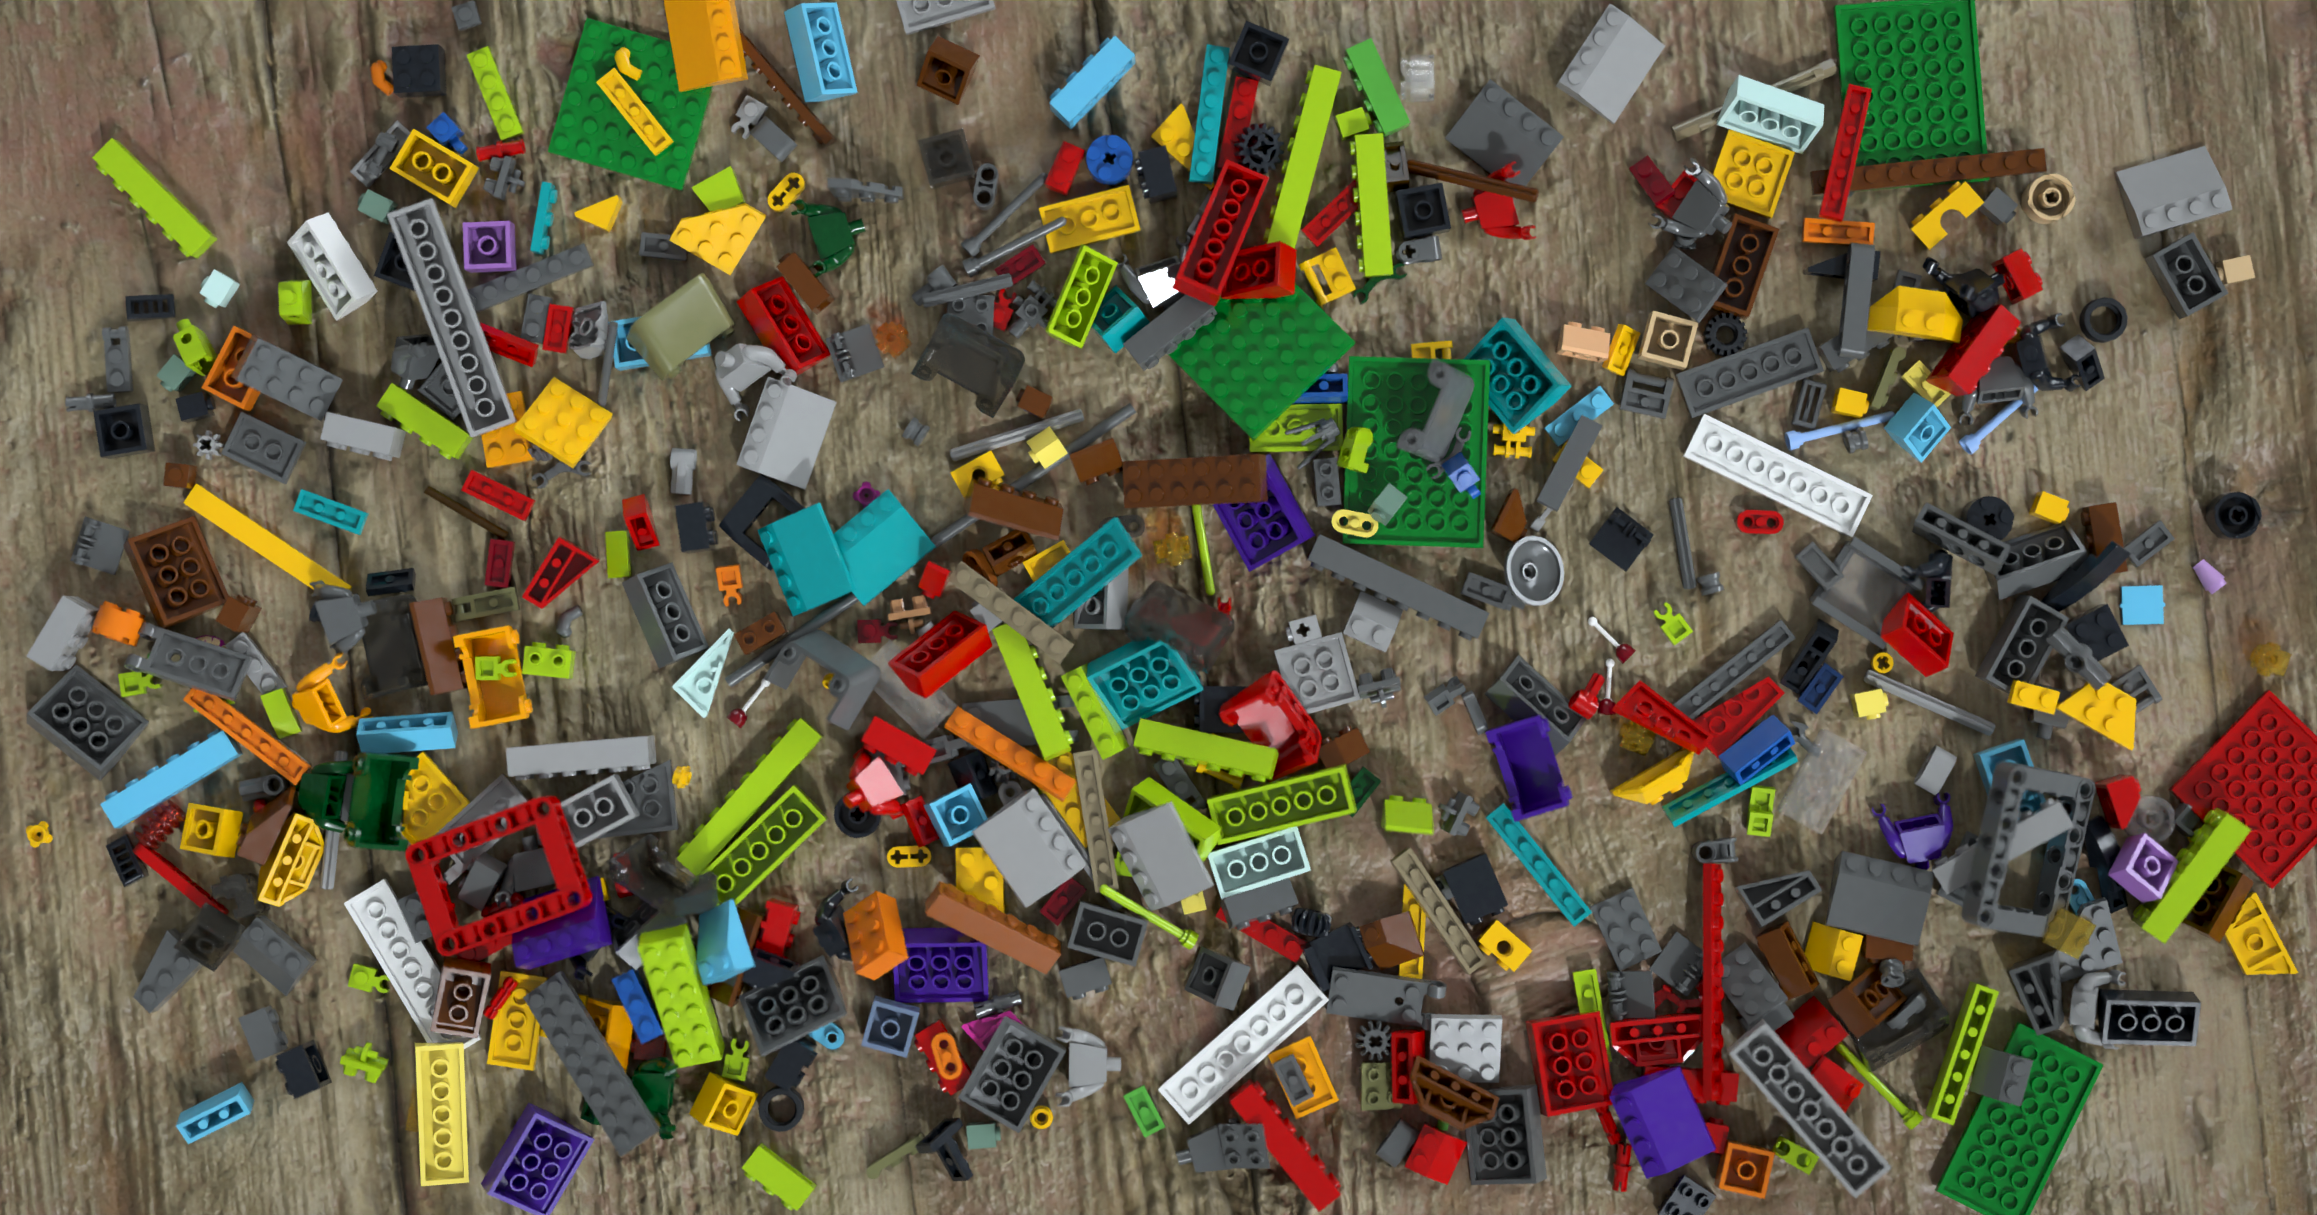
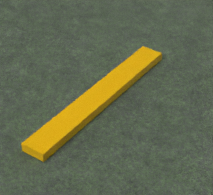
[183,484,352,590]

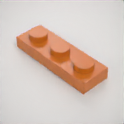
[1802,218,1875,246]

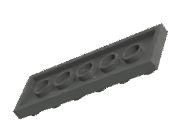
[1675,327,1824,418]

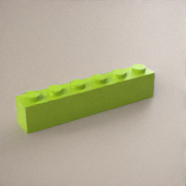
[1349,133,1393,278]
[92,138,217,259]
[992,624,1074,761]
[1133,718,1279,782]
[1925,981,1999,1125]

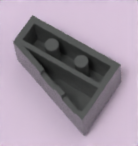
[1734,870,1822,929]
[133,928,208,1013]
[2009,949,2064,1036]

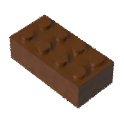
[1710,213,1779,320]

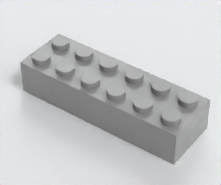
[506,735,657,780]

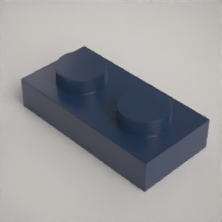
[1796,663,1844,714]

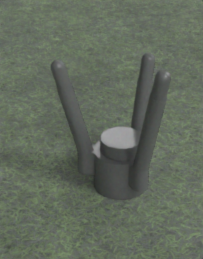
[1285,418,1340,469]

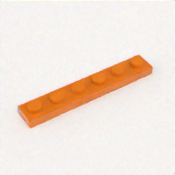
[183,688,312,785]
[944,706,1076,802]

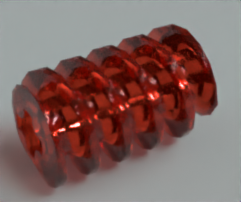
[133,800,186,850]

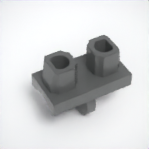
[483,156,525,201]
[1358,668,1401,708]
[1438,791,1480,836]

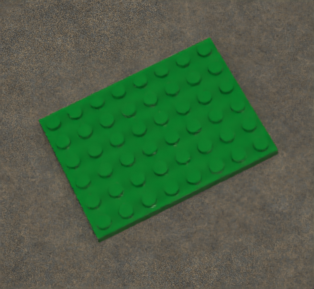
[1833,0,1990,192]
[1343,356,1490,548]

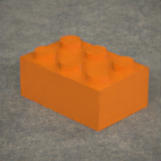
[202,326,260,411]
[843,891,908,980]

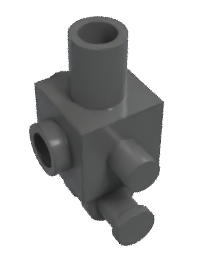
[1008,280,1058,339]

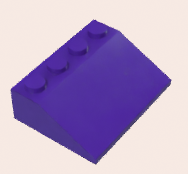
[1213,454,1315,572]
[512,876,613,970]
[893,928,989,1003]
[1609,1066,1716,1179]
[481,1102,595,1215]

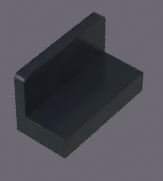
[948,750,998,801]

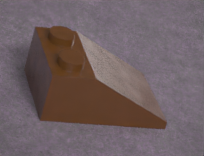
[235,785,296,865]
[430,956,491,1038]
[1828,963,1907,1039]

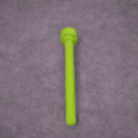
[1192,505,1215,596]
[1099,885,1199,950]
[1834,1042,1923,1130]

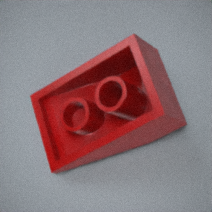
[1221,241,1297,299]

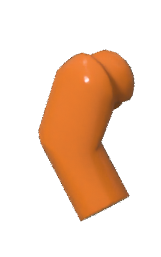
[370,60,394,96]

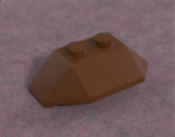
[1410,1055,1500,1131]

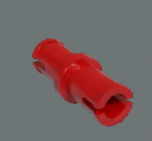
[476,139,526,162]
[1612,1142,1632,1192]

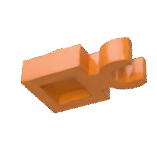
[715,564,743,606]

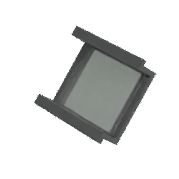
[1809,537,1926,649]

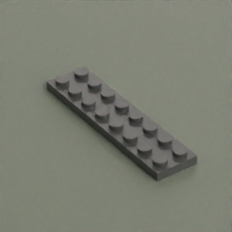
[523,971,660,1157]

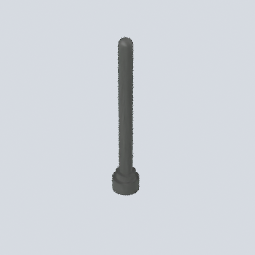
[960,173,1048,257]
[962,217,1067,278]

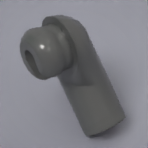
[556,605,583,638]

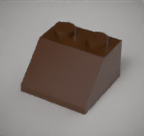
[916,36,980,105]
[1070,438,1123,486]

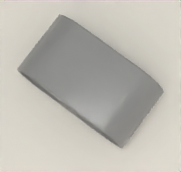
[1914,745,1957,795]

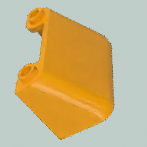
[453,625,533,729]

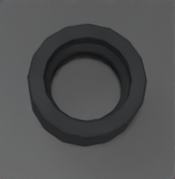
[2079,297,2128,343]
[758,1086,805,1132]

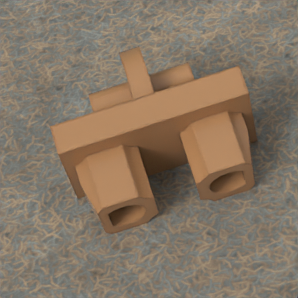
[888,595,932,635]

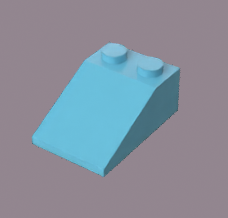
[696,899,754,985]

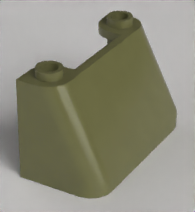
[626,273,735,381]

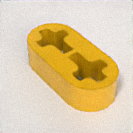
[767,173,805,212]
[887,845,932,868]

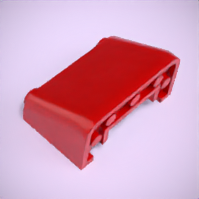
[1219,670,1322,782]

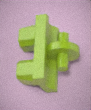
[340,1042,389,1083]

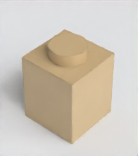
[2215,255,2255,285]

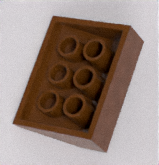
[123,516,229,629]

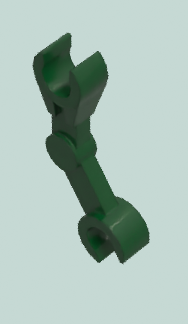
[1353,263,1407,305]

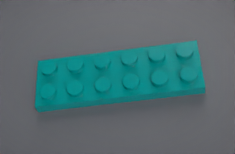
[1013,517,1143,629]

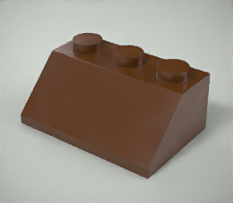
[2181,865,2254,943]

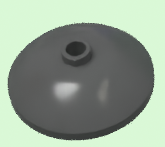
[1504,536,1564,606]

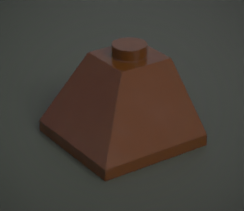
[1489,488,1528,544]
[1359,911,1425,970]

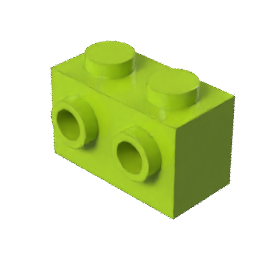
[522,642,576,679]

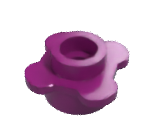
[853,482,881,508]

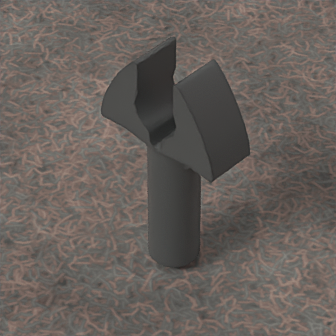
[1790,721,1821,759]

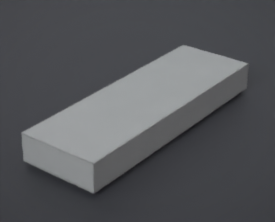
[350,120,411,188]

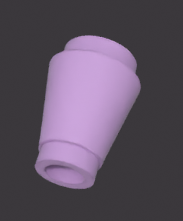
[2193,559,2227,595]

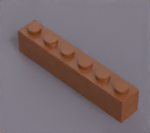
[925,881,1061,974]

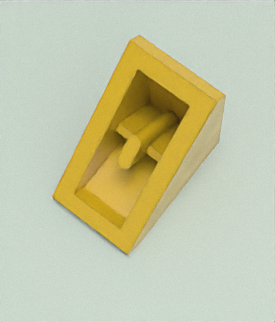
[574,195,623,232]

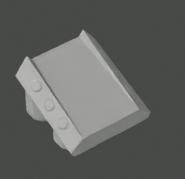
[569,301,609,360]

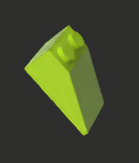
[1381,795,1433,835]

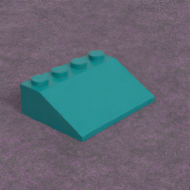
[1464,317,1572,434]
[833,489,936,606]
[757,503,856,617]
[1086,624,1203,730]

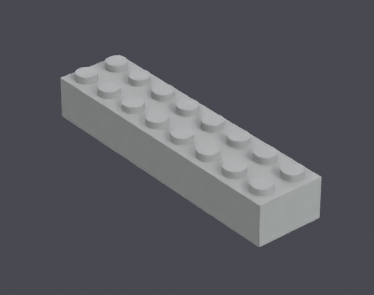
[1727,1019,1891,1198]

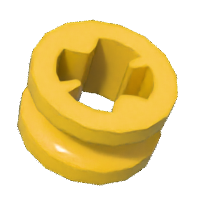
[1870,652,1894,673]

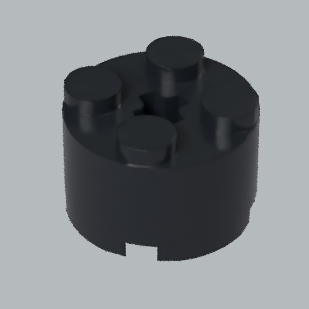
[2206,492,2262,540]
[1960,496,2014,541]
[834,792,883,838]

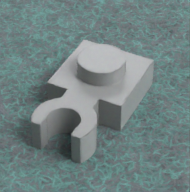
[731,95,768,140]

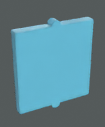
[2119,585,2166,625]

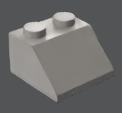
[1342,591,1403,653]

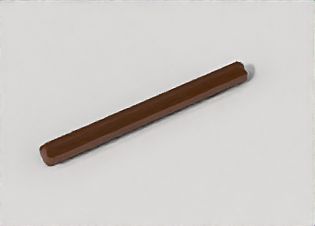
[1407,159,1539,203]

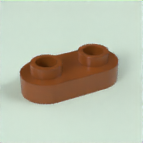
[962,549,998,587]

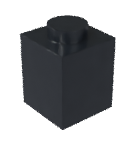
[175,391,216,423]

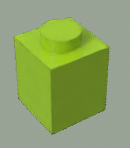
[1334,107,1372,141]

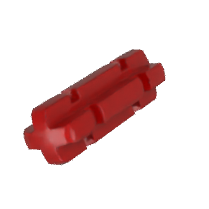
[481,892,524,918]
[483,976,518,1020]
[1595,1106,1622,1145]

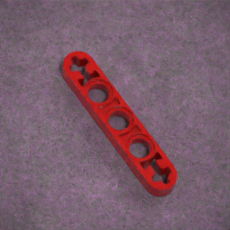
[132,840,229,922]

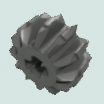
[1355,1020,1391,1060]

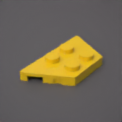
[2056,682,2136,751]
[2224,892,2298,975]

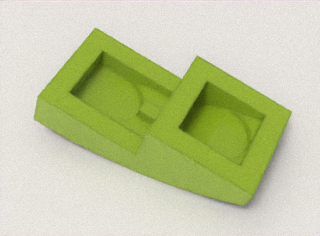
[260,688,302,739]
[1746,785,1775,837]

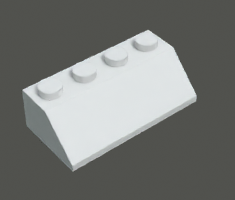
[287,213,377,321]

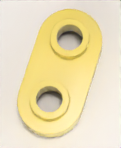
[1332,509,1378,537]

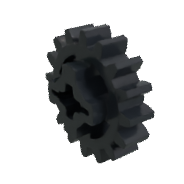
[1234,123,1284,174]

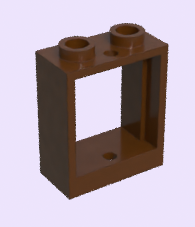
[776,252,835,315]

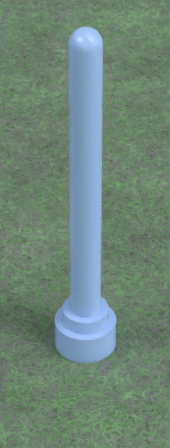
[1959,384,2039,455]
[1784,411,1895,450]

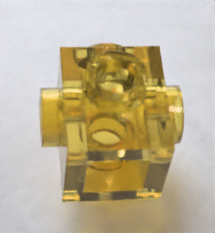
[1153,532,1192,567]
[2250,642,2292,677]
[1618,720,1656,756]

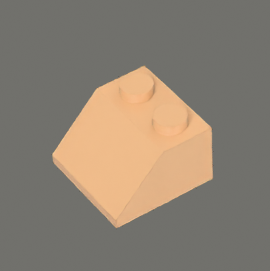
[1556,322,1610,363]

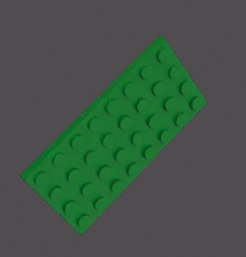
[1935,1022,2104,1215]

